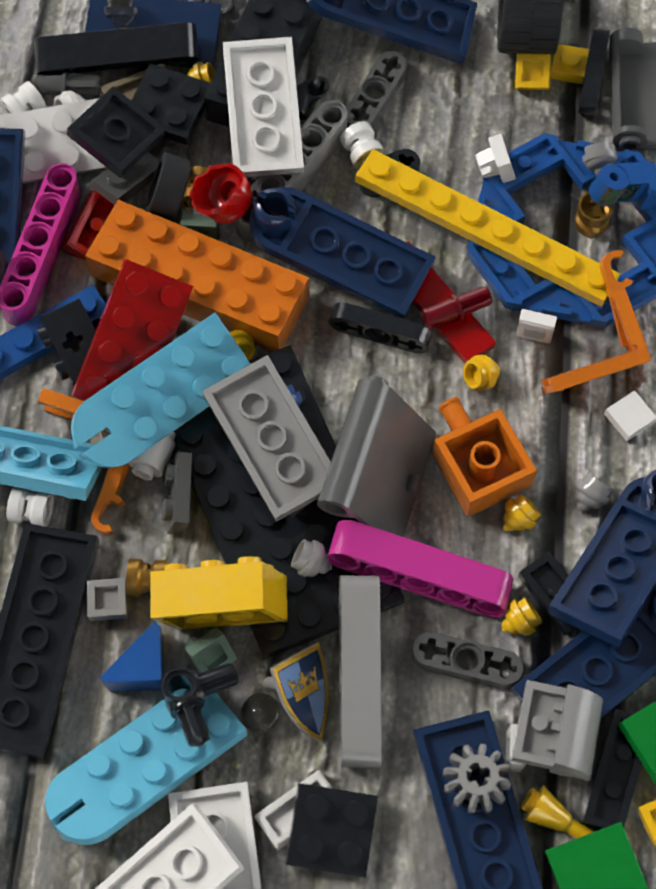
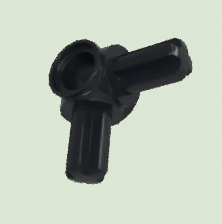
[161,663,239,747]

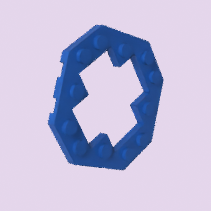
[466,133,656,328]

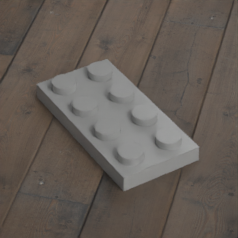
[202,355,331,522]

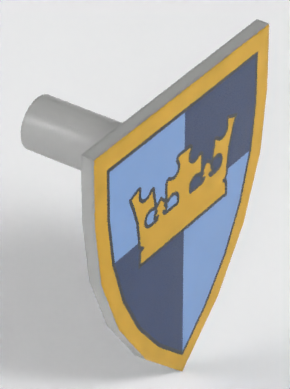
[263,642,329,741]

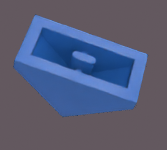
[100,622,165,692]

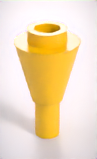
[520,785,593,839]

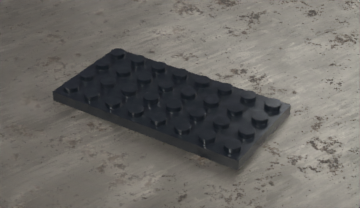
[173,345,405,660]

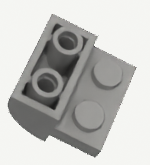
[511,680,603,781]

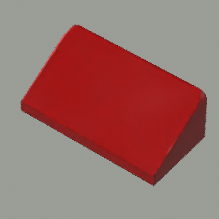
[60,190,115,260]

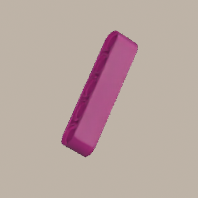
[0,163,82,326]
[327,520,514,618]

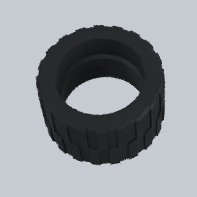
[497,0,564,56]

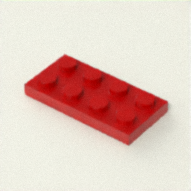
[71,259,194,401]

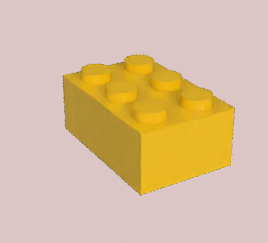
[150,556,288,630]

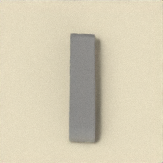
[235,100,347,241]
[339,575,382,768]

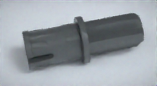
[32,71,101,95]

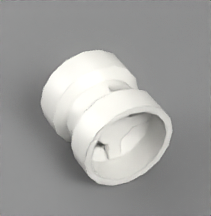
[0,81,47,114]
[340,121,385,170]
[6,487,54,527]

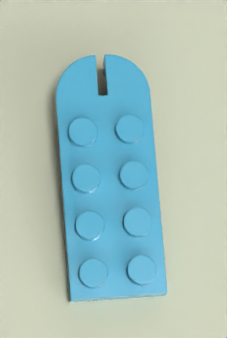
[71,312,251,468]
[0,426,102,501]
[45,689,248,845]

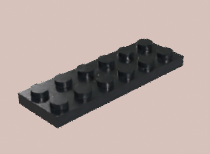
[0,523,100,760]

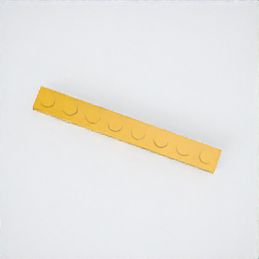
[355,149,620,307]

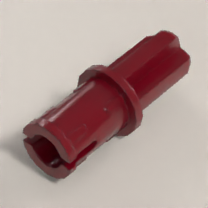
[421,287,493,330]

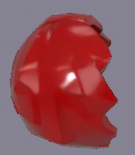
[189,163,253,224]

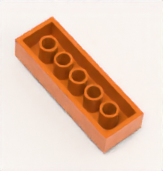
[85,200,310,352]

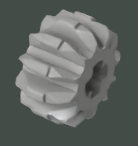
[443,744,512,814]

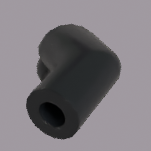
[296,76,329,120]

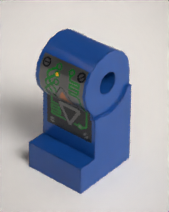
[589,162,656,209]

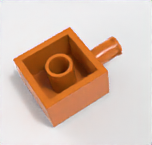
[433,397,537,518]

